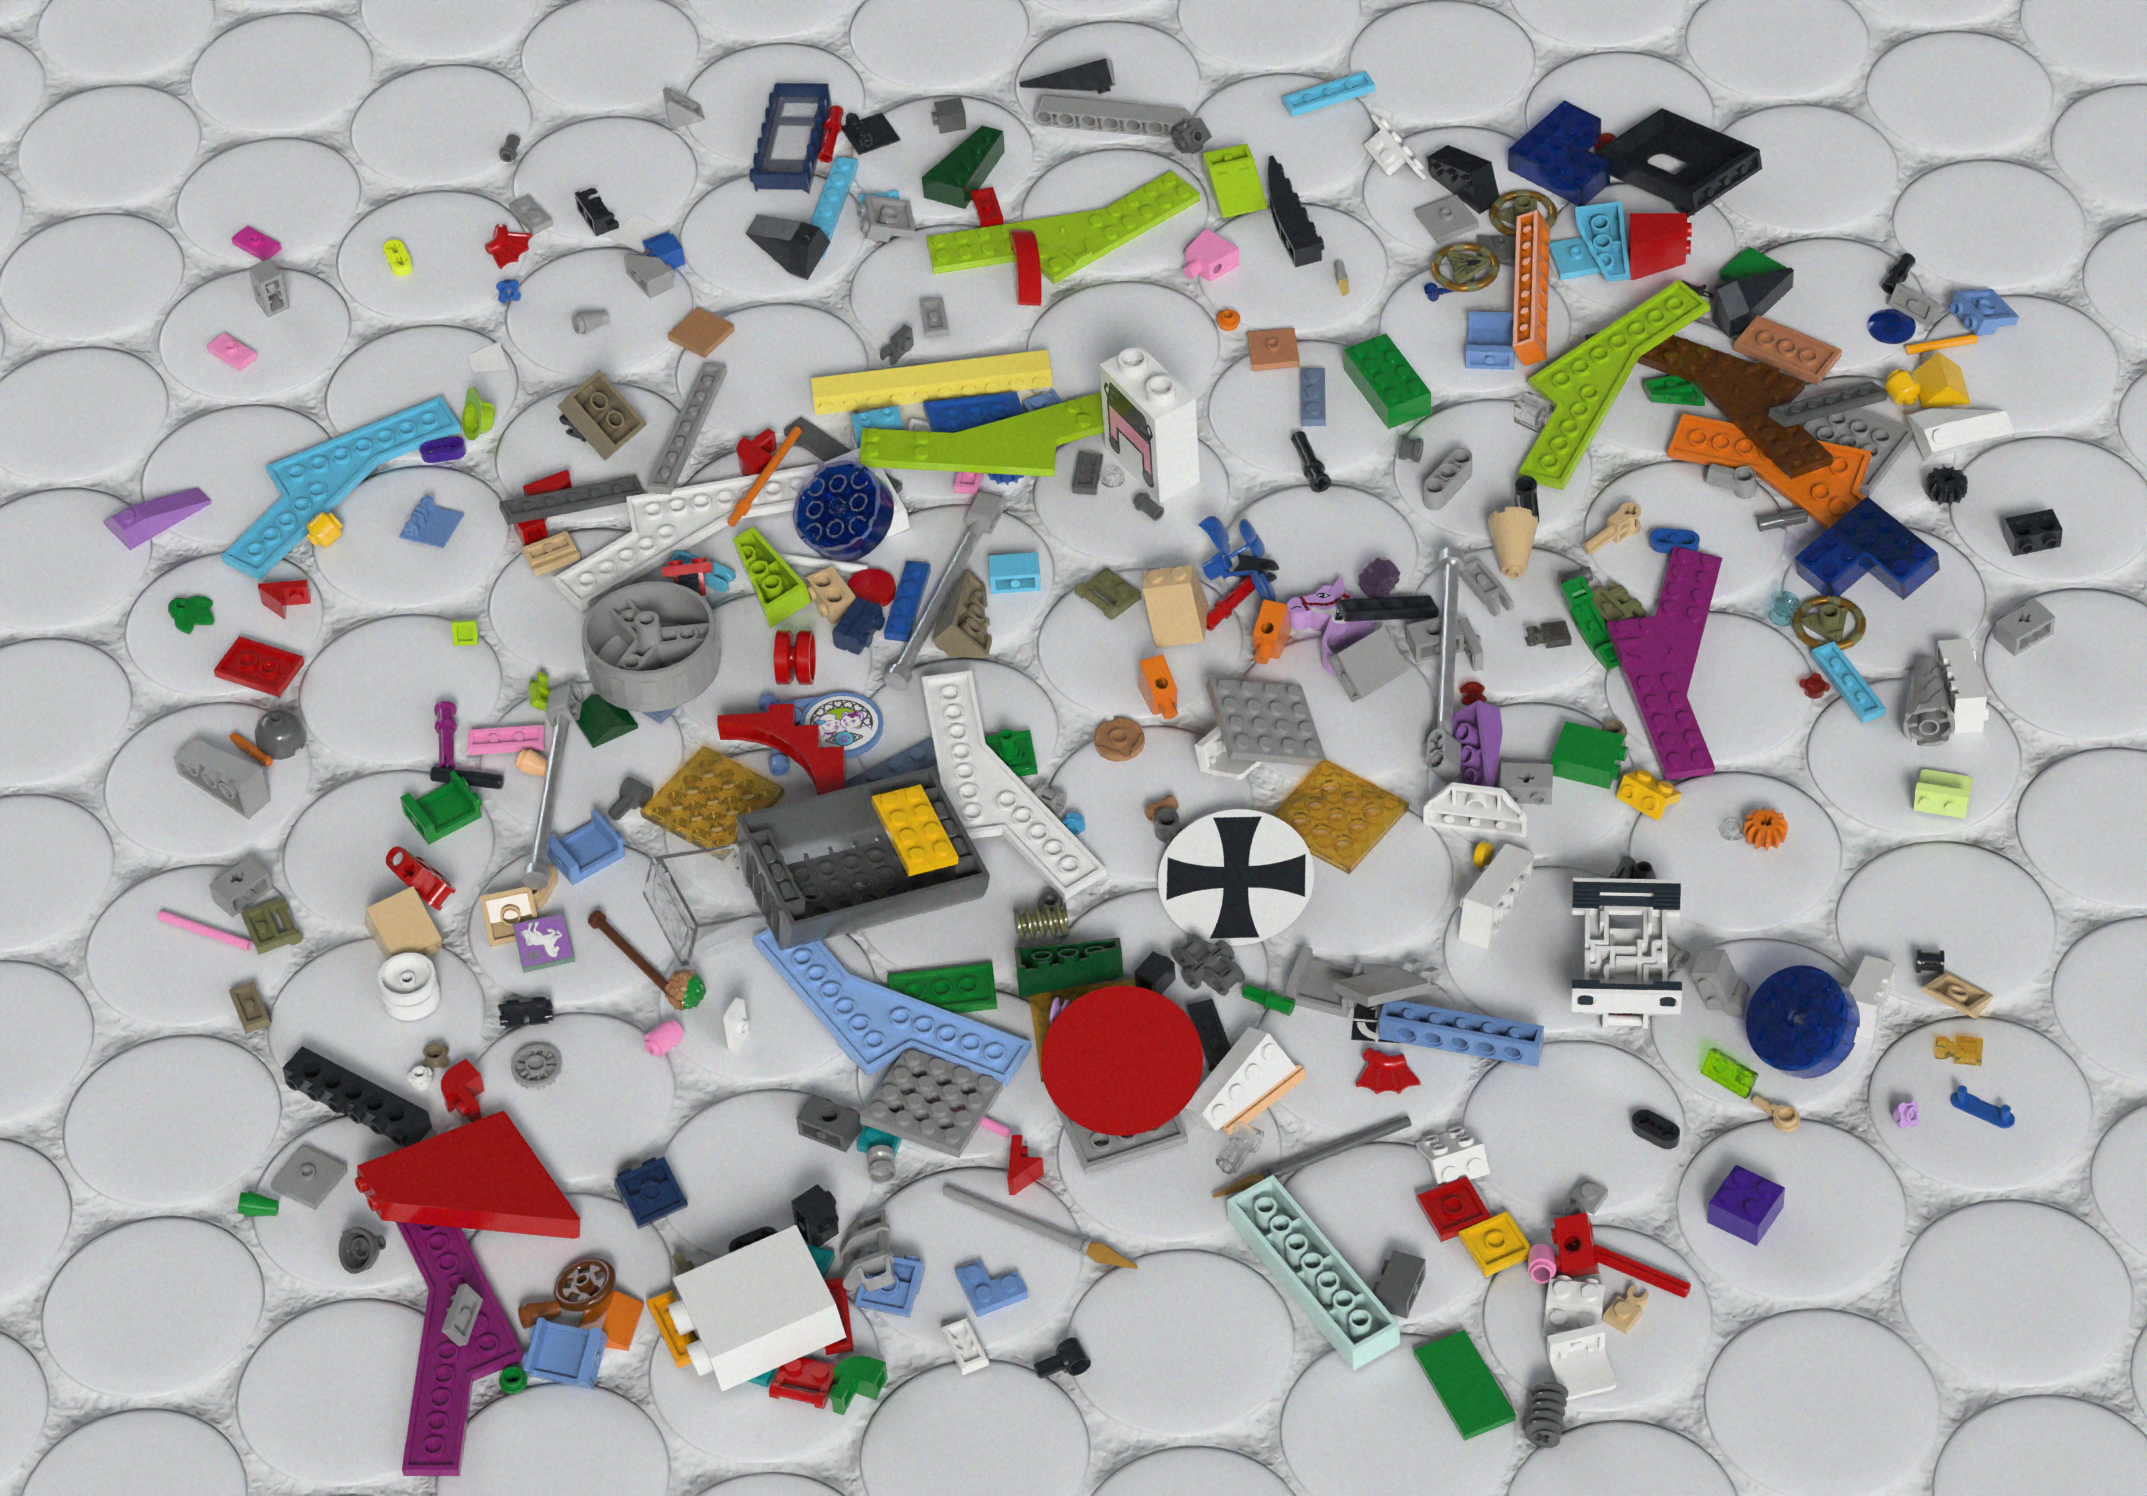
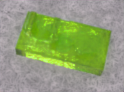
[1700,1047,1759,1099]

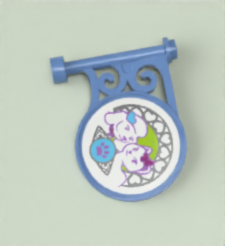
[758,692,883,776]

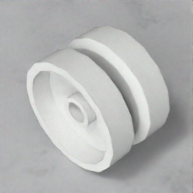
[377,953,441,1020]

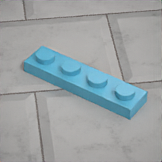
[1282,71,1375,117]
[1811,641,1886,724]

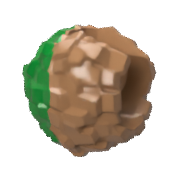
[665,969,706,1011]

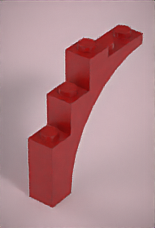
[717,703,846,795]

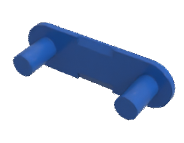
[1950,1085,2015,1129]

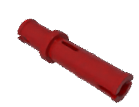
[818,105,844,163]
[1206,575,1256,631]

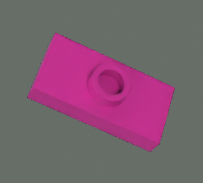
[231,225,281,261]

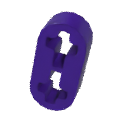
[419,436,467,463]

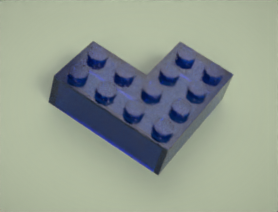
[1508,100,1611,207]
[1794,496,1940,600]

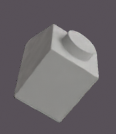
[624,255,674,299]

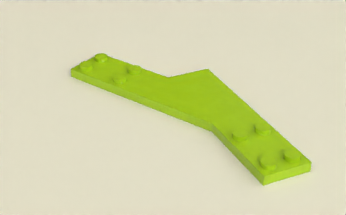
[859,392,1104,477]

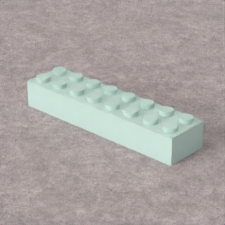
[1227,1175,1400,1371]

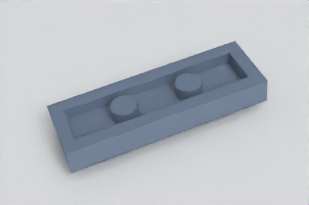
[1301,368,1326,426]

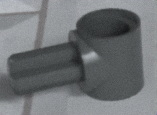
[608,777,654,821]
[1155,808,1183,844]

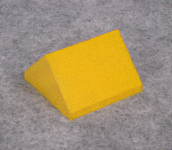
[1912,352,1970,409]

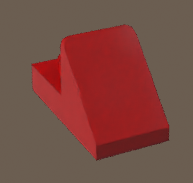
[258,580,311,619]
[1008,1135,1044,1195]

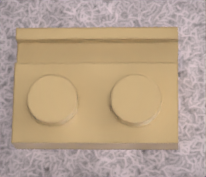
[521,531,581,577]

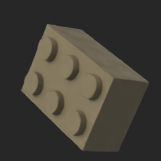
[557,370,647,461]

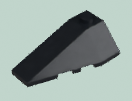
[1019,58,1116,94]
[745,215,830,280]
[1712,267,1794,338]

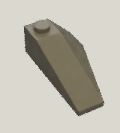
[932,569,992,659]

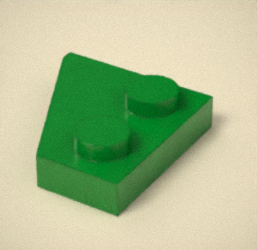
[1644,375,1705,406]

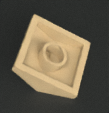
[479,887,538,947]
[1922,971,1993,1019]

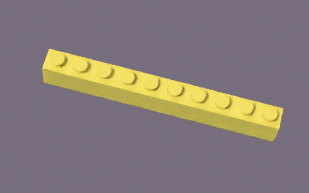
[811,350,1052,415]

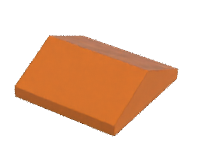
[579,1291,644,1351]

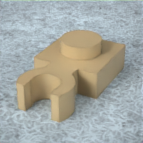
[1603,1285,1649,1334]

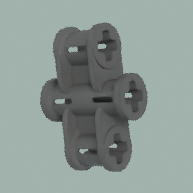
[1171,934,1245,996]

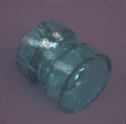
[1768,591,1800,627]

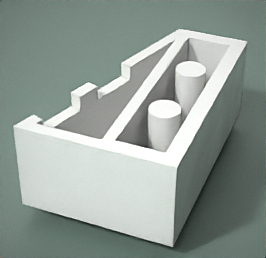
[1838,955,1897,1040]

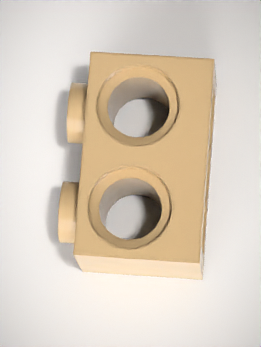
[806,566,856,625]

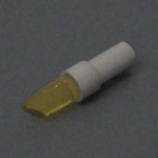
[1335,261,1349,296]

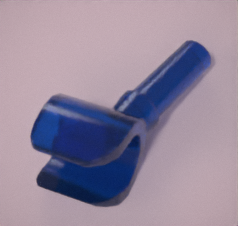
[1424,283,1456,302]

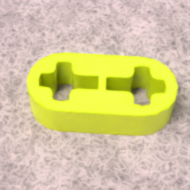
[383,239,412,276]

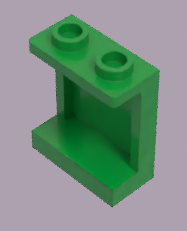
[400,770,482,845]

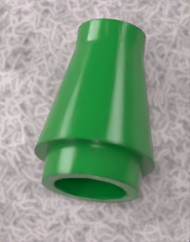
[238,1190,279,1217]

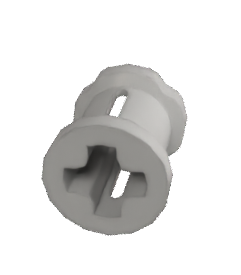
[1034,783,1067,814]
[1667,937,1690,971]

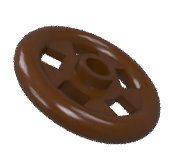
[553,1258,616,1312]

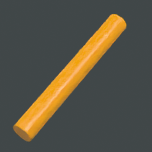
[1905,334,1978,355]

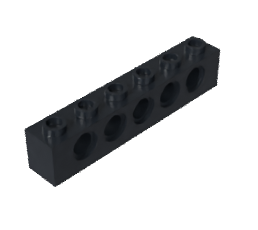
[282,1046,432,1147]

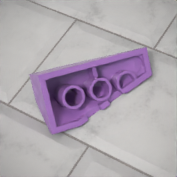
[103,487,211,550]
[1452,700,1503,787]

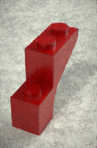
[513,470,572,546]

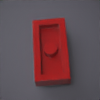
[970,187,1004,228]

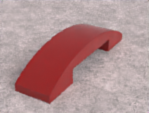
[1009,230,1042,306]

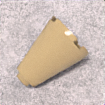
[1488,507,1538,579]

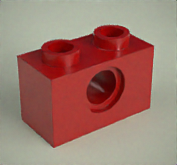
[1551,1213,1600,1278]

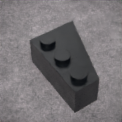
[1427,145,1500,214]

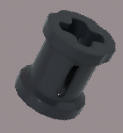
[1916,949,1945,974]

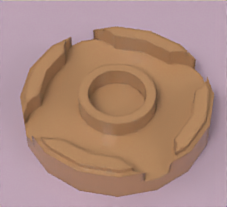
[1094,718,1145,762]

